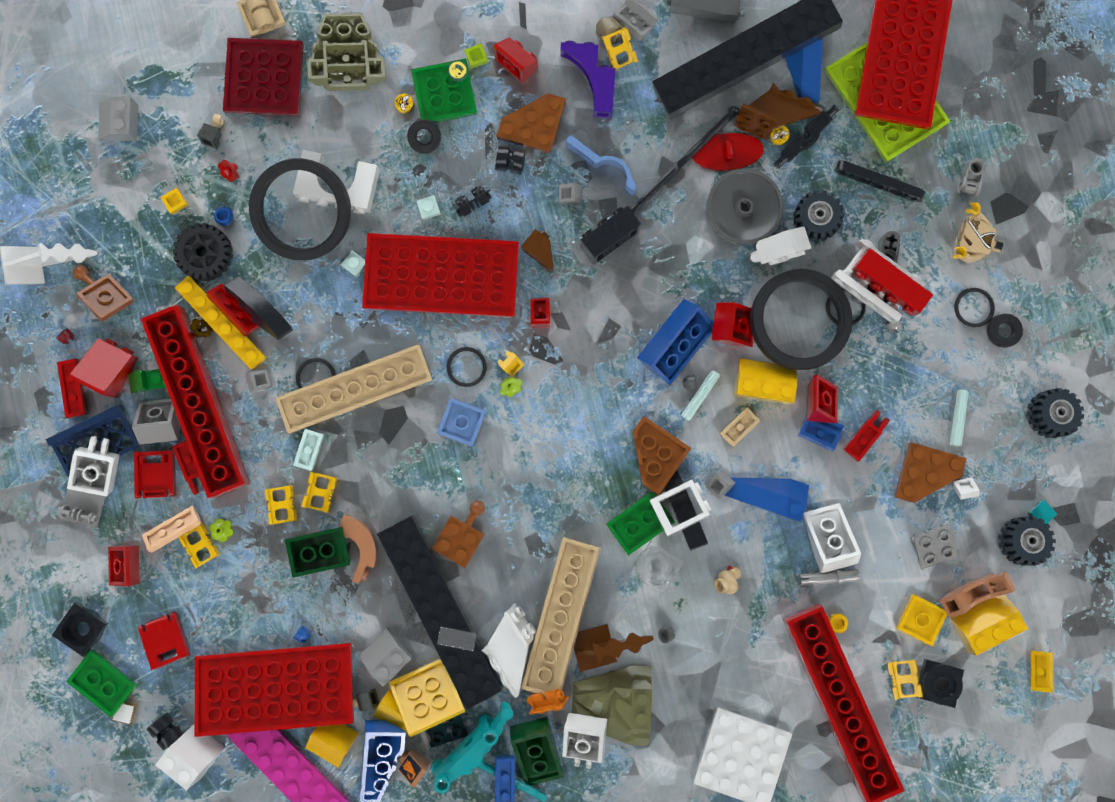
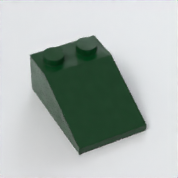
[285,527,351,578]
[510,716,564,786]

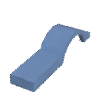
[566,135,637,196]

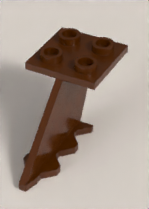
[733,83,823,140]
[574,624,654,672]

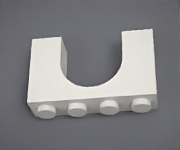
[293,150,380,215]

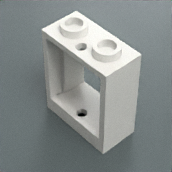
[650,480,711,537]

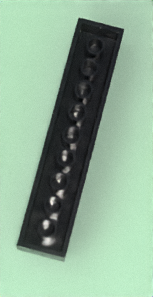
[652,0,843,120]
[377,515,503,709]

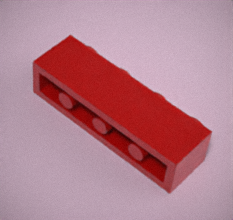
[852,248,934,316]

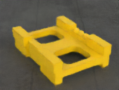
[602,27,638,71]
[301,472,337,513]
[265,485,297,525]
[178,524,221,568]
[888,659,923,700]

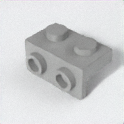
[612,0,658,41]

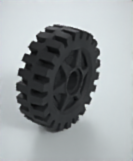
[173,223,233,281]

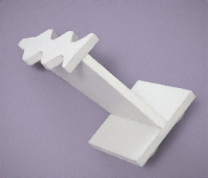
[0,243,97,285]
[482,603,536,698]

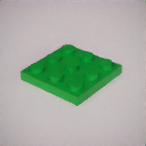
[411,58,478,123]

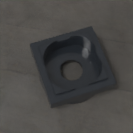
[52,602,109,657]
[917,659,964,708]

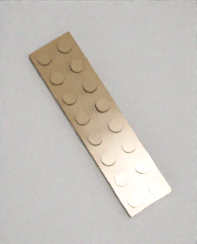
[275,344,433,434]
[521,537,601,696]

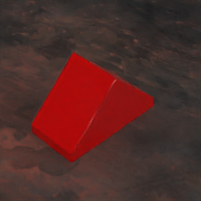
[530,298,550,328]

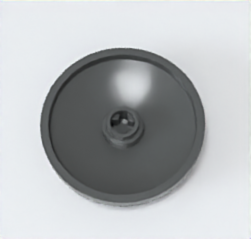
[706,169,784,245]

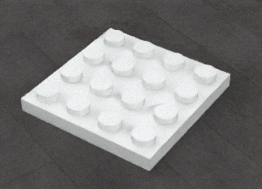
[693,707,792,802]

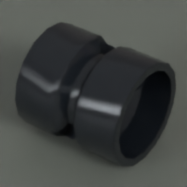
[495,146,526,175]
[146,712,184,751]

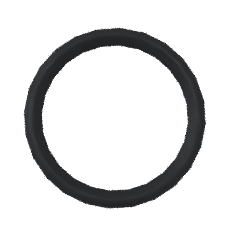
[826,287,866,326]
[954,288,995,327]
[447,347,487,387]
[296,358,336,389]

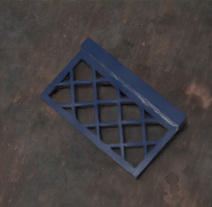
[45,404,141,478]

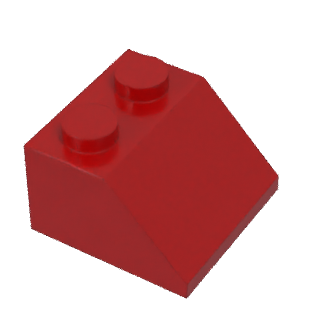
[493,37,538,84]
[711,302,754,348]

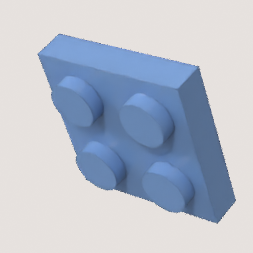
[437,398,487,447]

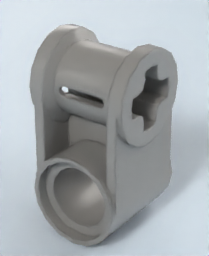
[957,158,986,197]

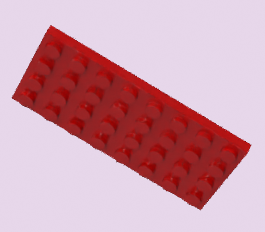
[854,0,953,130]
[362,233,519,318]
[194,643,354,737]

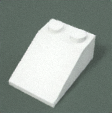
[803,503,861,573]

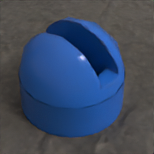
[293,625,310,642]

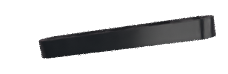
[834,160,925,202]

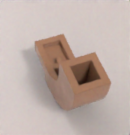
[339,515,379,584]
[940,571,1016,617]

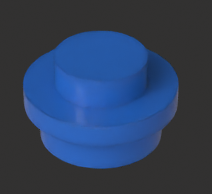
[214,207,234,226]

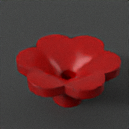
[218,160,238,182]

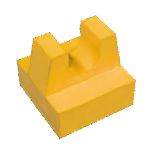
[160,187,188,215]
[498,351,525,377]

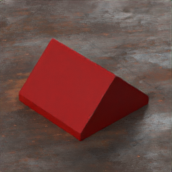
[807,374,838,423]
[108,545,140,586]

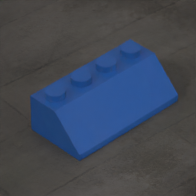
[637,299,714,385]

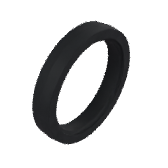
[249,158,351,260]
[750,269,852,370]

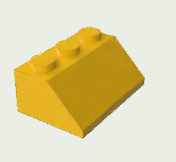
[734,358,797,405]
[950,594,1028,656]

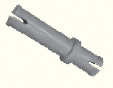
[799,569,860,586]

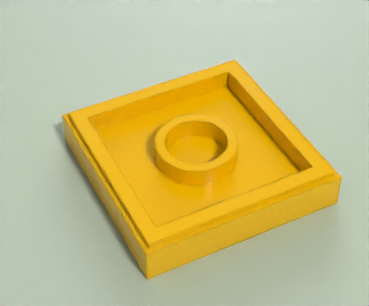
[896,594,947,646]

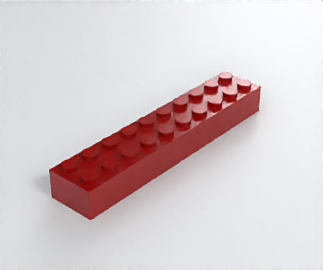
[140,304,250,499]
[782,604,905,802]

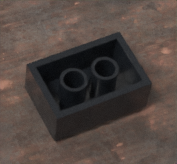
[580,206,641,265]

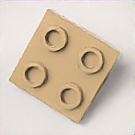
[237,0,287,39]

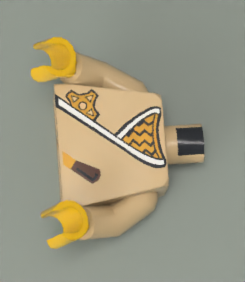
[952,202,1003,263]

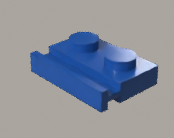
[798,413,844,452]

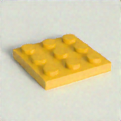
[388,659,465,737]

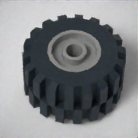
[793,190,844,242]
[1027,388,1084,438]
[998,516,1056,566]

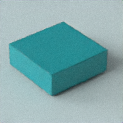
[1028,500,1057,524]

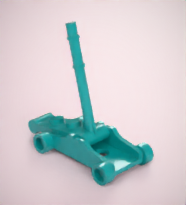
[431,702,547,802]

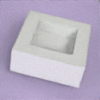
[953,477,980,500]

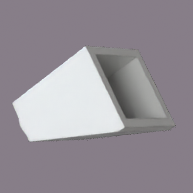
[155,724,225,790]

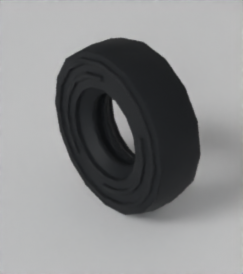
[407,119,441,154]
[987,313,1023,348]

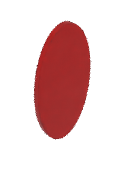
[692,133,764,171]

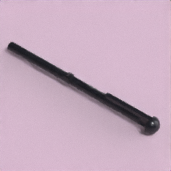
[630,106,740,214]

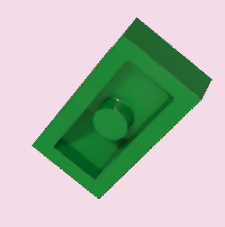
[128,369,166,394]

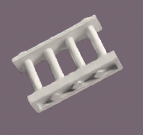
[831,238,925,324]

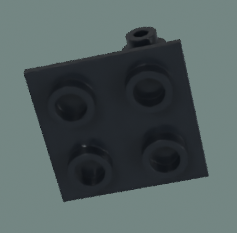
[452,185,492,217]
[424,714,468,748]

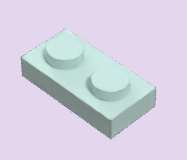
[293,429,324,471]

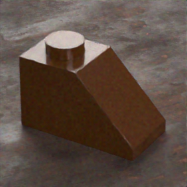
[521,229,554,273]

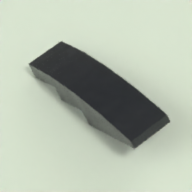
[224,276,293,340]
[664,470,708,551]

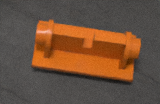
[527,689,569,715]

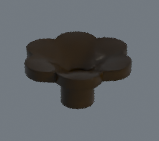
[189,318,213,338]

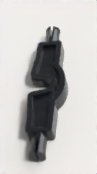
[774,105,839,169]

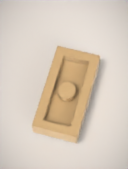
[719,407,760,448]

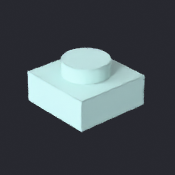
[417,195,441,220]
[341,250,365,278]

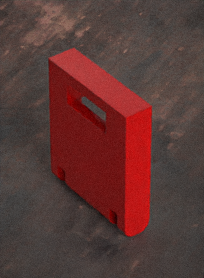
[134,451,176,499]
[138,611,191,670]

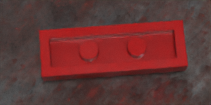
[206,283,259,337]
[57,359,87,419]

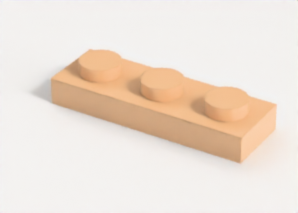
[142,506,202,553]

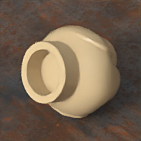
[714,565,741,595]

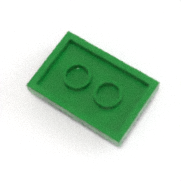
[606,492,675,556]
[66,649,138,718]

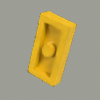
[1031,650,1054,693]

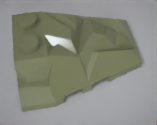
[307,13,386,91]
[572,665,652,746]

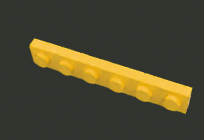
[175,276,267,370]

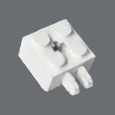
[750,227,811,266]
[67,436,120,496]
[562,713,607,769]

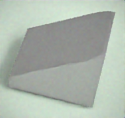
[559,183,582,204]
[245,369,272,393]
[706,471,735,500]

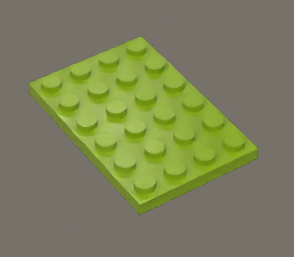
[824,42,951,163]

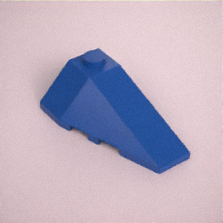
[785,38,823,103]
[724,477,809,522]
[360,720,406,802]

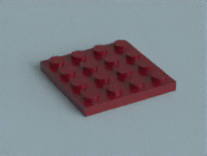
[223,38,304,116]

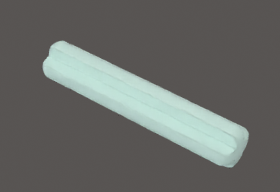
[681,370,720,421]
[950,390,969,446]

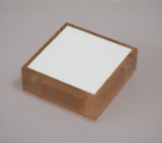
[112,702,137,725]

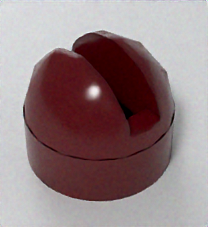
[56,328,74,345]

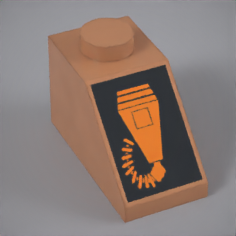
[398,749,430,788]

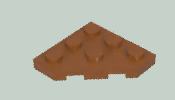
[496,93,566,153]
[633,416,692,496]
[894,442,967,503]

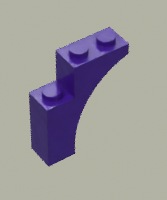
[560,40,616,118]

